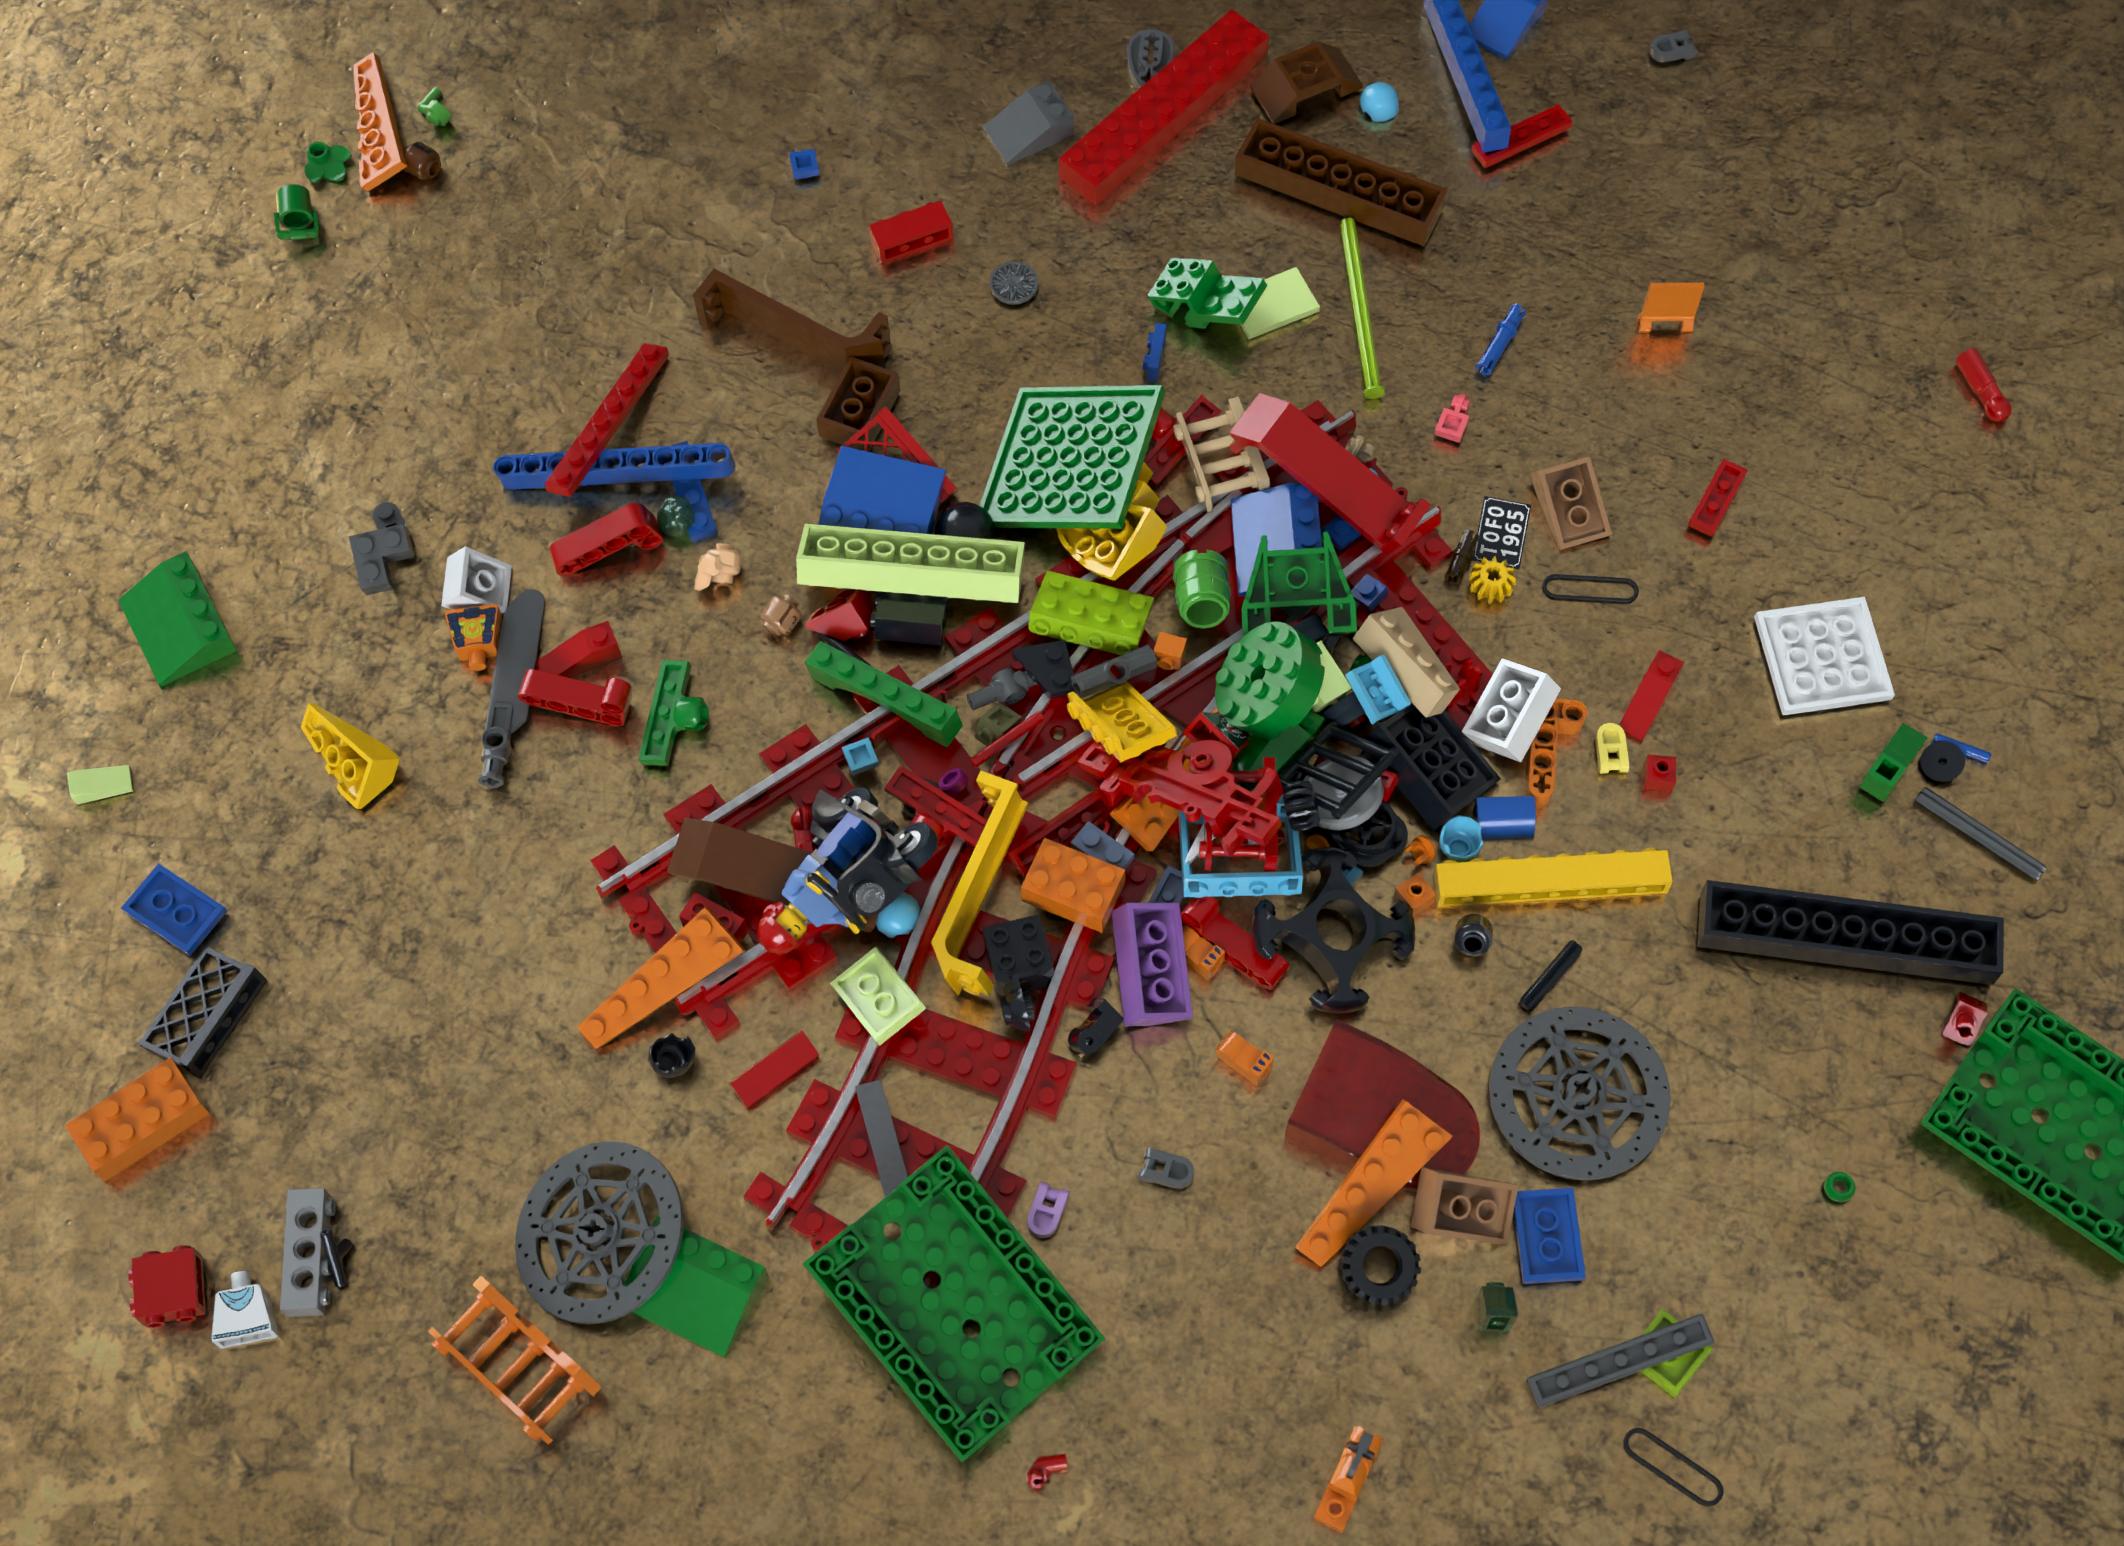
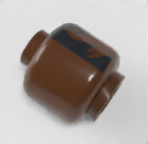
[403,142,441,180]

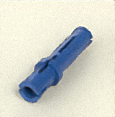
[1476,304,1526,375]

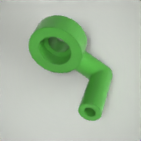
[417,87,452,126]

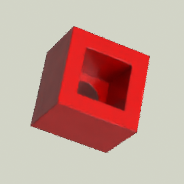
[1643,754,1676,792]

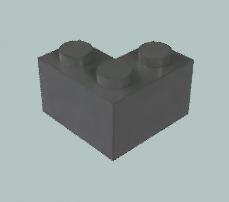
[349,524,415,595]

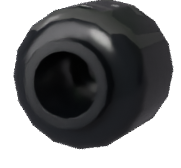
[1454,914,1493,957]

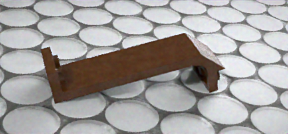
[693,269,892,373]
[667,818,879,933]

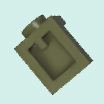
[974,702,1022,746]

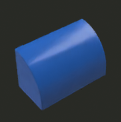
[1473,796,1536,840]

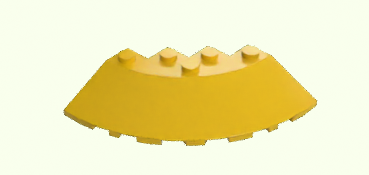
[1056,462,1168,581]

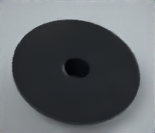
[1920,741,1965,781]

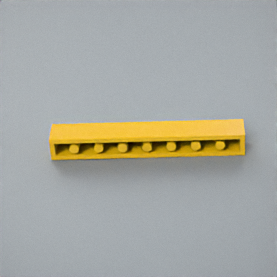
[1433,848,1673,907]

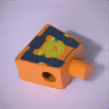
[445,604,503,671]

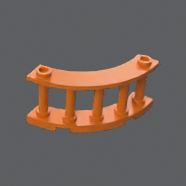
[428,1276,601,1445]

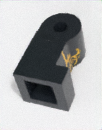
[1068,998,1124,1054]

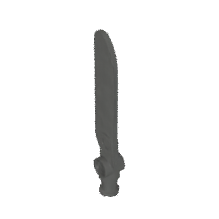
[478,589,545,788]

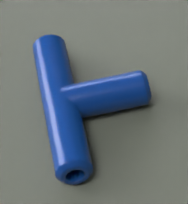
[1933,733,1991,763]

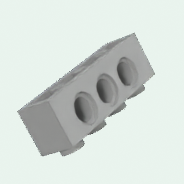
[280,1188,335,1317]

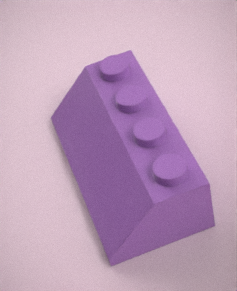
[1112,903,1193,1026]

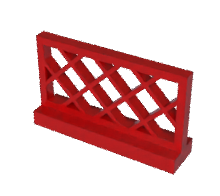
[837,406,957,506]

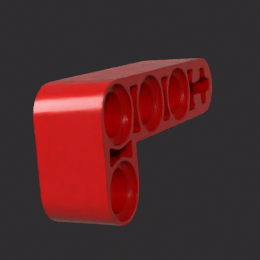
[549,503,663,576]
[517,669,632,726]
[1181,896,1290,990]

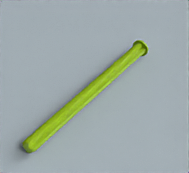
[1341,217,1385,399]

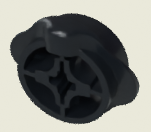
[1328,802,1408,867]

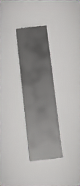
[855,1080,908,1197]

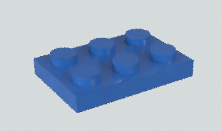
[121,863,227,956]
[1514,1188,1586,1284]

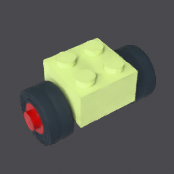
[1289,614,1366,729]

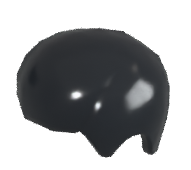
[648,1033,695,1078]

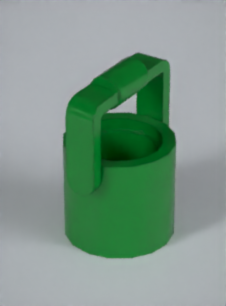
[274,184,319,240]

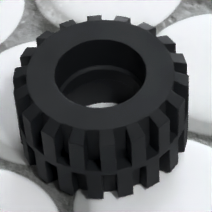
[1339,1225,1421,1305]

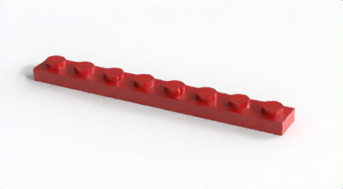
[545,343,669,497]

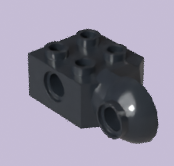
[982,914,1054,1032]

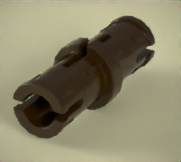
[1444,530,1480,584]

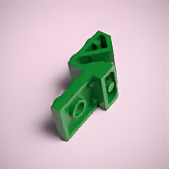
[1147,258,1268,329]

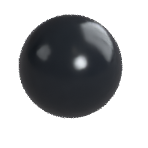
[935,502,996,540]

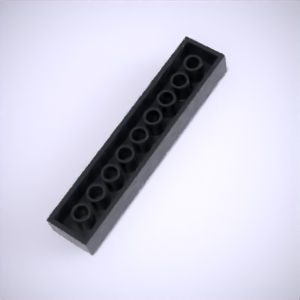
[1697,880,2004,985]

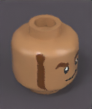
[760,594,802,637]

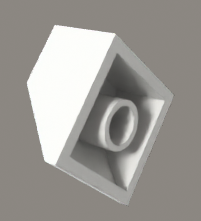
[441,546,512,616]

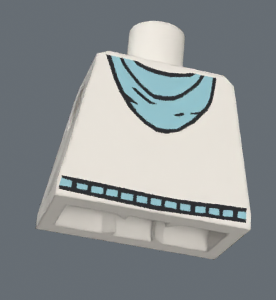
[212,1271,279,1349]

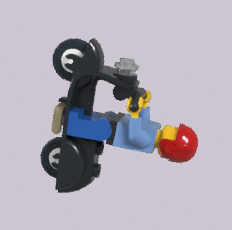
[756,787,938,955]

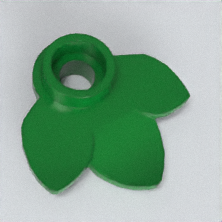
[304,142,352,184]

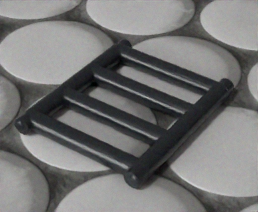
[1278,721,1400,819]

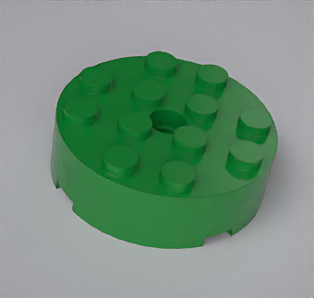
[1215,622,1325,740]

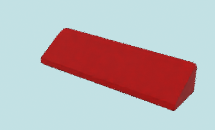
[1006,789,1114,877]

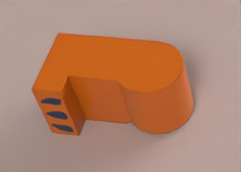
[1182,925,1225,981]
[1215,1031,1274,1087]

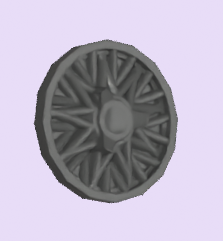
[990,261,1038,304]

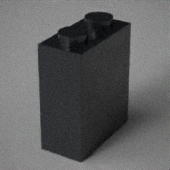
[870,591,949,646]

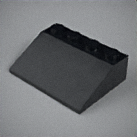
[1365,703,1501,831]

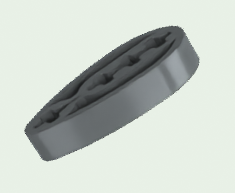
[1127,29,1175,90]

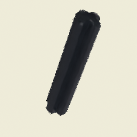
[1519,940,1583,1011]

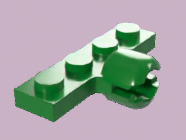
[638,660,709,766]

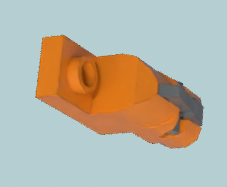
[1313,1426,1383,1533]

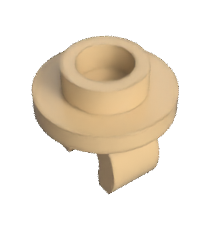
[1345,435,1375,463]

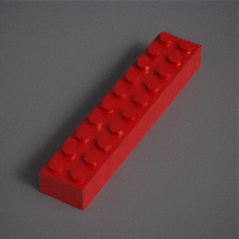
[1058,9,1269,206]

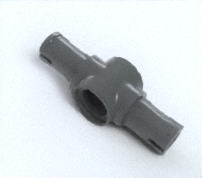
[967,668,1038,711]

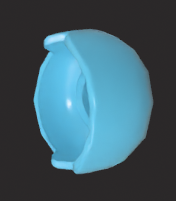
[1360,82,1399,122]
[1439,815,1484,862]
[876,892,921,938]

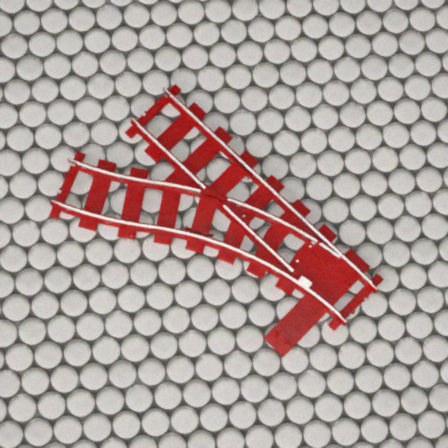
[590,400,1493,1289]

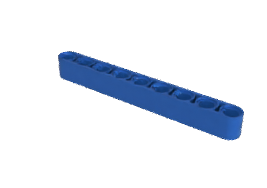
[493,443,736,490]

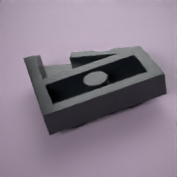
[1012,640,1074,699]

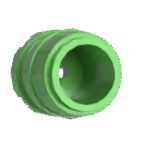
[1173,550,1231,628]

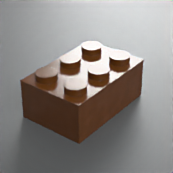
[816,356,901,452]

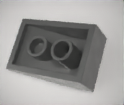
[983,80,1074,166]

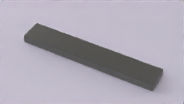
[1527,1313,1715,1409]

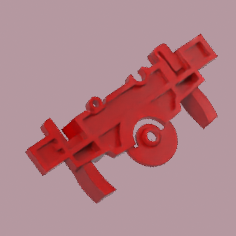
[1077,740,1283,857]

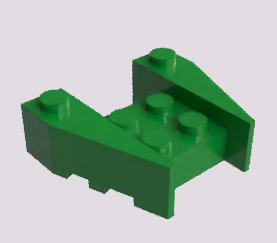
[1242,532,1357,636]

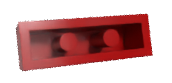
[869,200,954,264]

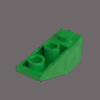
[1859,723,1928,802]

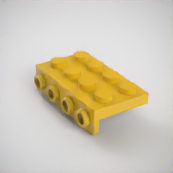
[1067,681,1177,762]

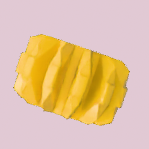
[1468,556,1516,604]

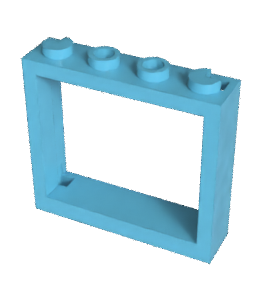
[1178,794,1303,898]

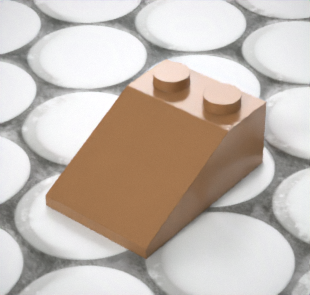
[1530,456,1612,550]
[1410,1167,1518,1245]

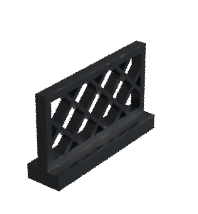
[138,946,267,1078]

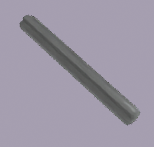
[1916,787,2046,880]

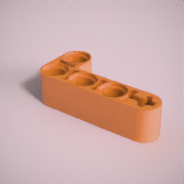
[1525,698,1587,809]

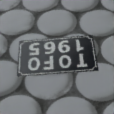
[1473,496,1531,569]

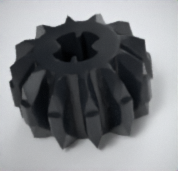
[1283,781,1320,831]

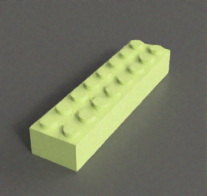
[796,524,1025,603]

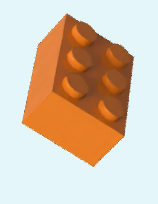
[1021,838,1125,933]

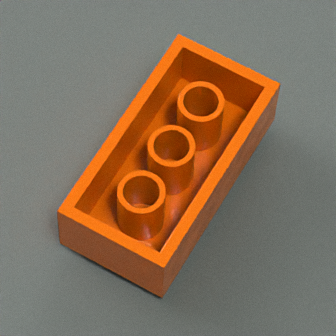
[65,1057,210,1182]

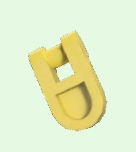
[1595,723,1629,774]

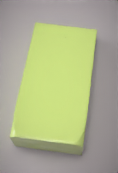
[67,765,133,805]

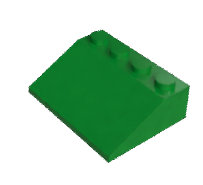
[118,551,237,687]
[618,1215,769,1358]

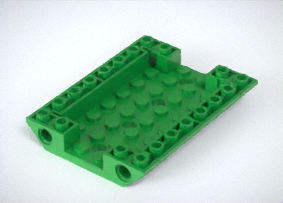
[1920,988,2124,1264]
[802,1145,1106,1462]

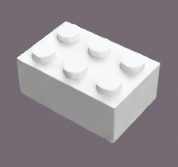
[1462,659,1561,762]

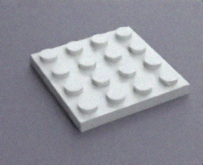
[1754,597,1895,716]

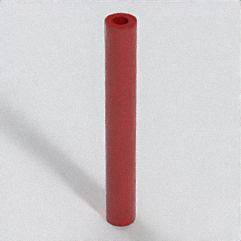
[969,711,1044,768]

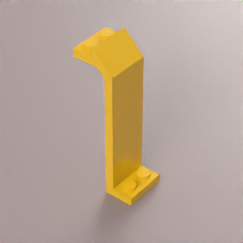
[931,771,1028,996]

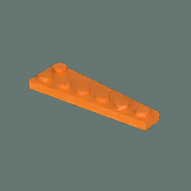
[1110,707,1219,851]
[577,907,746,1049]
[1295,1099,1452,1267]

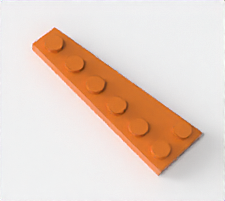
[354,52,407,192]

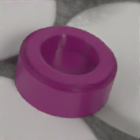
[939,768,968,796]

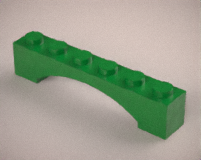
[805,641,963,748]

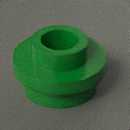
[1824,1172,1856,1202]

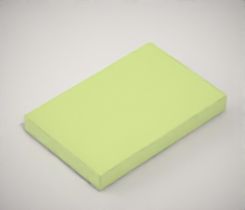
[1240,267,1320,340]
[830,946,926,1046]

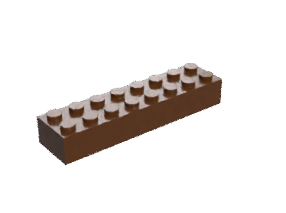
[1235,118,1447,246]

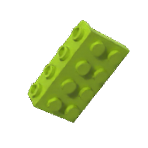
[1029,571,1154,655]

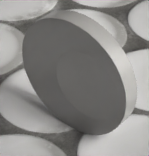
[1303,755,1384,830]

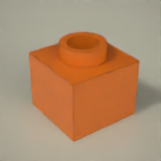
[1154,632,1187,671]
[1394,873,1437,917]

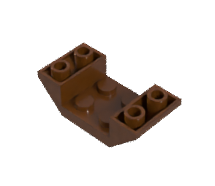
[1250,41,1363,124]

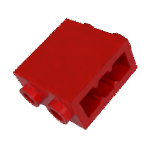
[128,1245,206,1328]

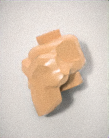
[694,543,741,591]

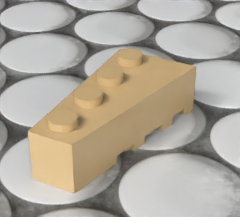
[1353,607,1460,718]

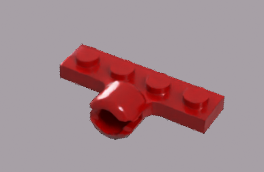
[1144,395,1222,488]
[884,765,988,849]

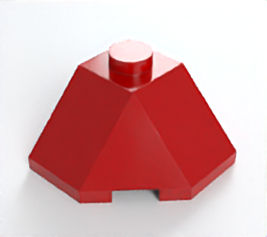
[805,589,872,641]

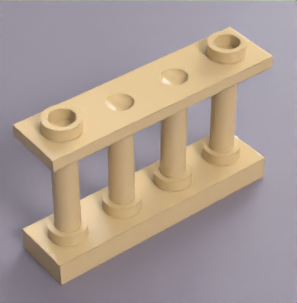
[1173,397,1270,512]

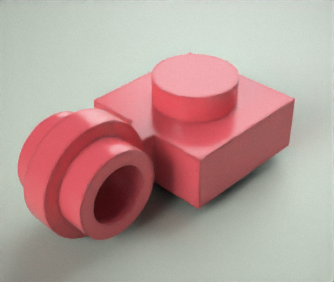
[1435,393,1471,443]

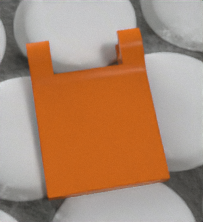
[1637,282,1705,333]

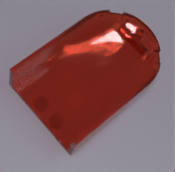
[1285,1019,1480,1193]

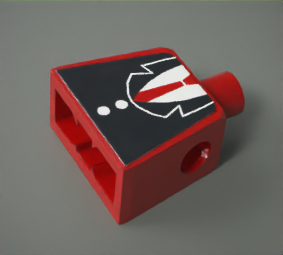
[1183,712,1250,762]

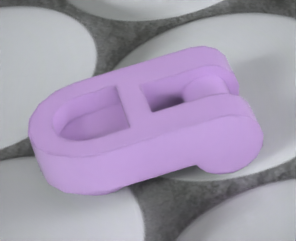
[1027,1181,1070,1238]

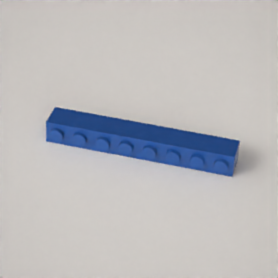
[1423,0,1511,153]

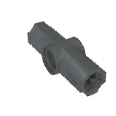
[1071,645,1157,699]

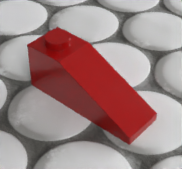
[535,621,622,678]
[1619,650,1684,743]

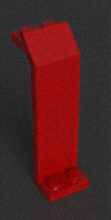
[1228,393,1431,555]

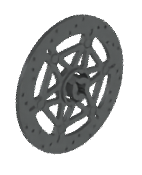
[1489,1007,1671,1180]
[515,1141,684,1324]

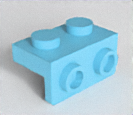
[1345,655,1411,725]

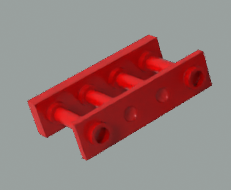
[1199,757,1278,872]

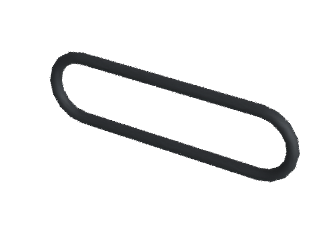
[1542,574,1639,603]
[1624,1428,1723,1506]

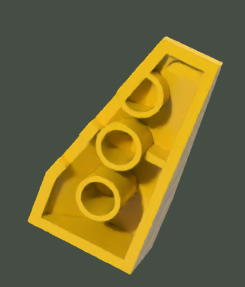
[301,703,400,809]

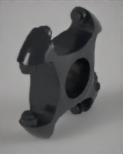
[1252,847,1415,1013]

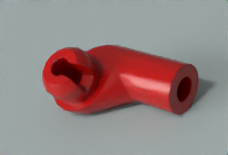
[1026,1454,1068,1489]

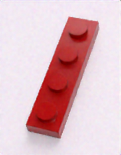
[1471,104,1573,168]

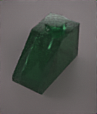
[1478,1282,1518,1332]

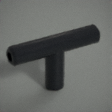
[320,1229,352,1288]

